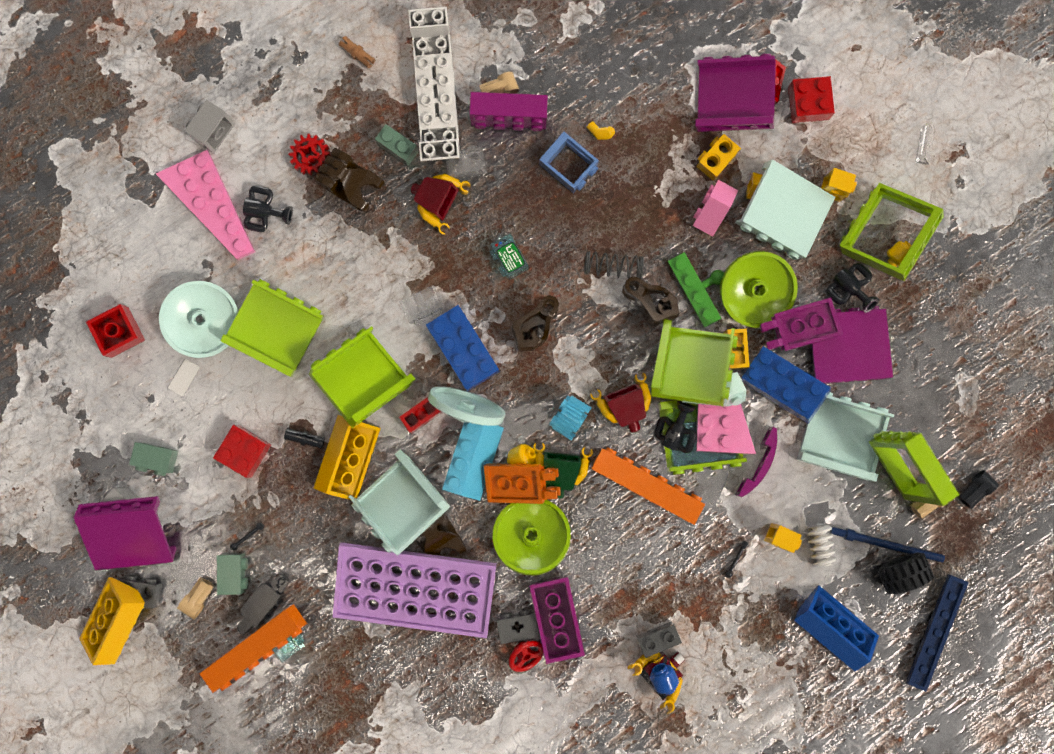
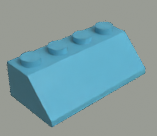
[442,422,504,501]

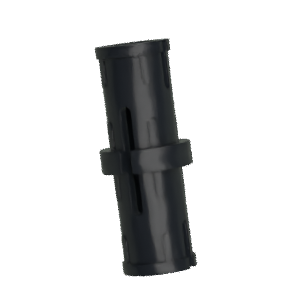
[284,428,325,449]

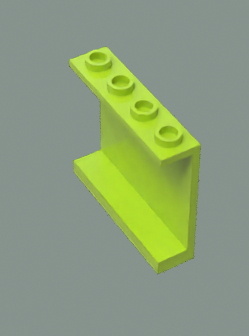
[220,279,324,377]

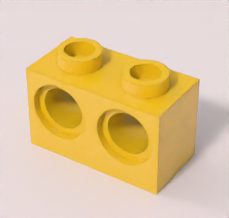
[697,134,741,181]
[821,168,857,202]
[723,328,750,370]
[764,523,802,553]

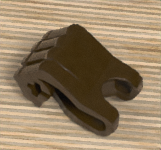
[314,148,385,213]
[622,276,680,326]
[512,295,559,352]
[414,512,467,556]

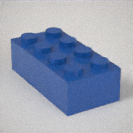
[426,305,500,392]
[742,346,831,424]

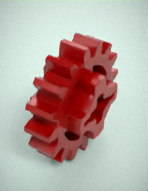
[288,133,331,176]

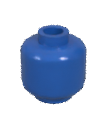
[650,663,679,695]

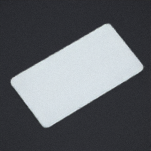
[168,359,200,396]

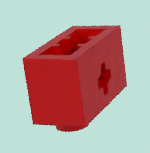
[399,397,443,434]

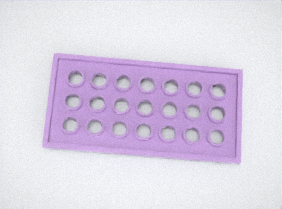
[333,542,497,638]

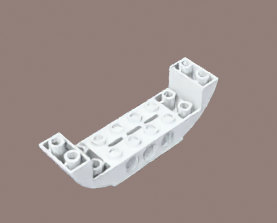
[408,7,460,161]

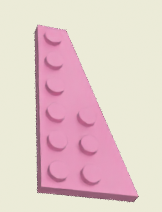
[156,150,255,260]
[696,367,756,455]

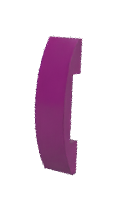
[735,427,777,497]

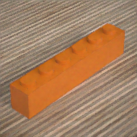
[590,447,705,525]
[200,604,307,693]

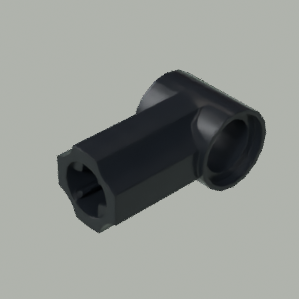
[958,470,999,509]

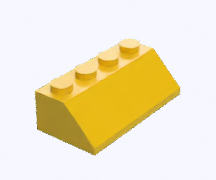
[314,415,380,500]
[79,577,145,665]

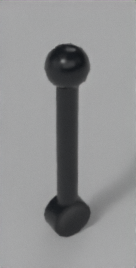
[230,523,265,551]
[725,541,748,578]

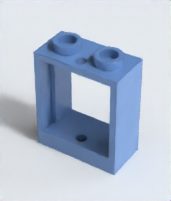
[539,132,599,193]

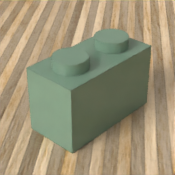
[375,124,419,166]
[129,442,178,476]
[217,553,248,595]

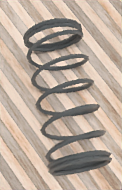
[584,250,644,279]

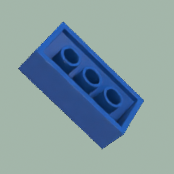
[794,585,879,671]

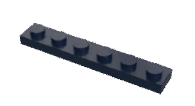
[906,574,969,692]

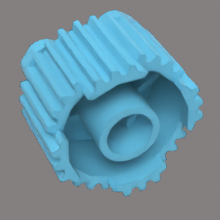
[549,395,592,441]

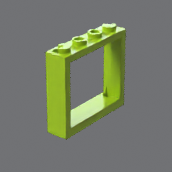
[840,183,944,281]
[869,431,959,506]

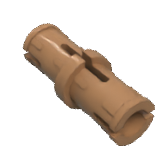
[339,36,375,69]

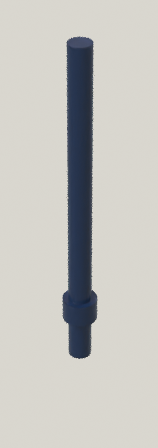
[830,527,945,563]

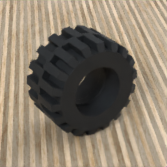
[877,553,934,595]

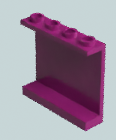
[696,54,776,132]
[811,306,893,384]
[73,496,177,570]

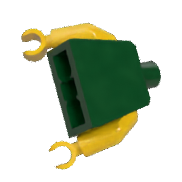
[533,442,593,499]

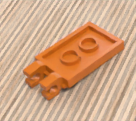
[484,463,561,504]

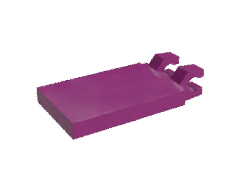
[760,298,842,351]

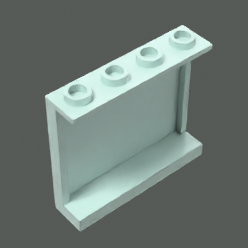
[735,160,835,260]
[797,392,894,482]
[349,449,451,555]

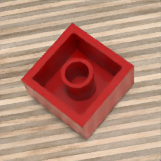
[788,76,835,123]
[86,304,145,358]
[213,425,271,478]

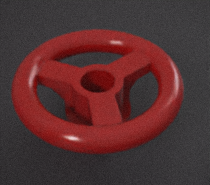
[508,640,544,672]

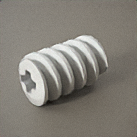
[807,525,837,567]

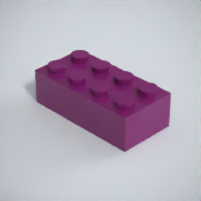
[470,92,548,131]
[529,575,585,664]

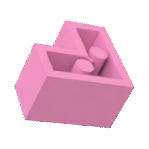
[693,180,738,237]

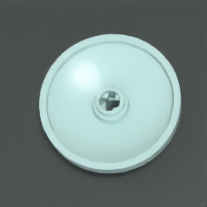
[159,281,238,358]
[428,387,505,426]

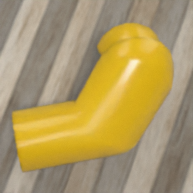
[586,121,615,140]

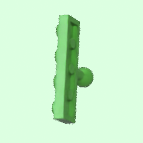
[668,252,724,328]

